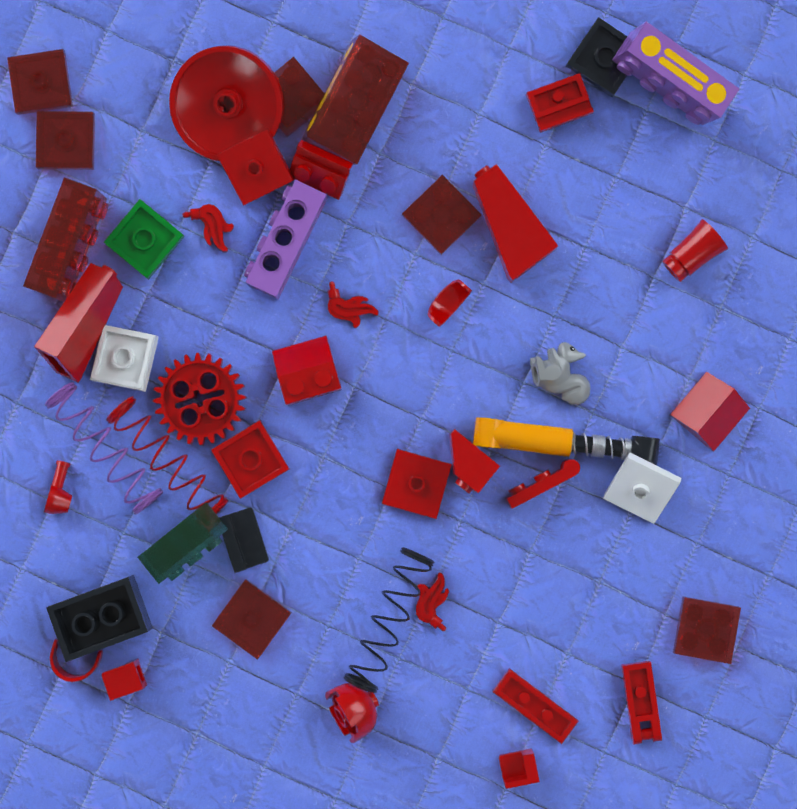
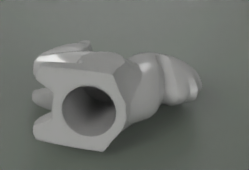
[530,342,591,405]

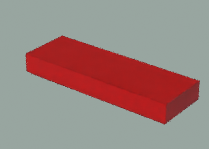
[493,668,579,744]

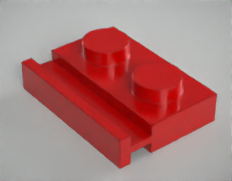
[526,73,594,133]
[290,140,353,200]

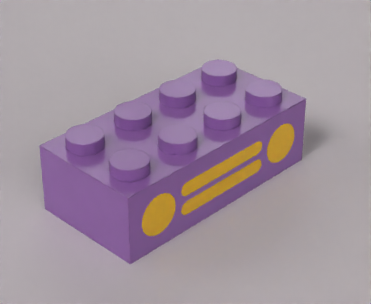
[612,21,739,125]

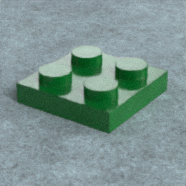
[104,199,185,280]

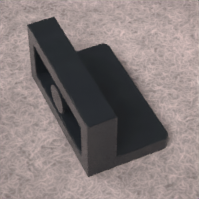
[217,507,269,573]

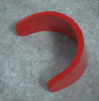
[428,279,472,327]
[50,639,103,682]

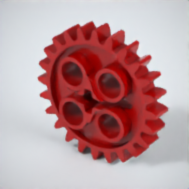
[153,353,247,445]

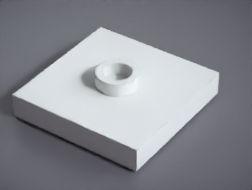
[90,325,159,392]
[603,452,681,524]

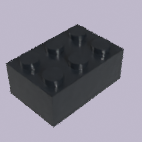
[46,575,153,662]

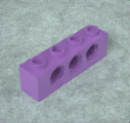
[244,179,328,300]

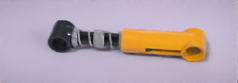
[473,417,660,466]

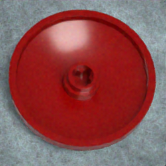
[169,45,284,161]

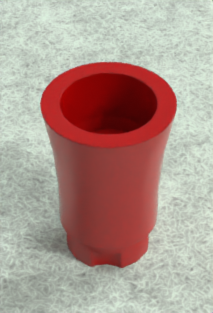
[662,219,728,282]

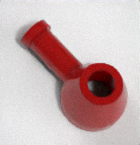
[44,460,72,514]

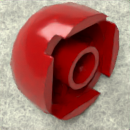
[325,683,379,743]

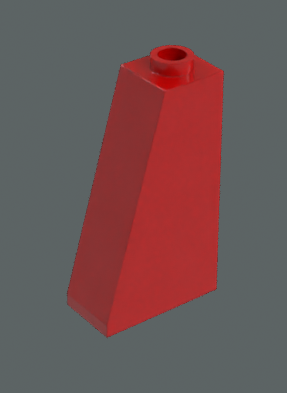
[472,164,558,283]
[34,263,123,383]

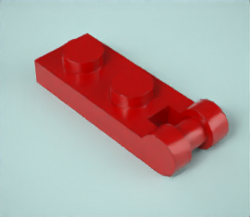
[505,459,580,509]
[621,661,662,745]

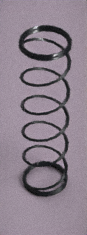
[344,547,434,693]

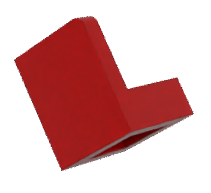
[102,658,147,701]
[499,748,540,789]

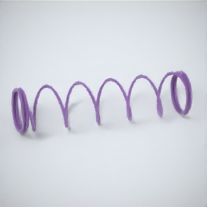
[45,382,163,514]

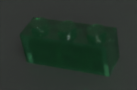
[137,502,228,584]

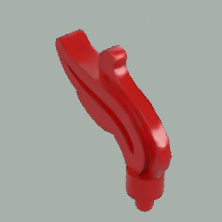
[182,204,234,252]
[328,281,379,328]
[416,572,449,631]

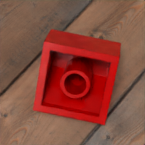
[272,336,342,406]
[449,429,500,494]

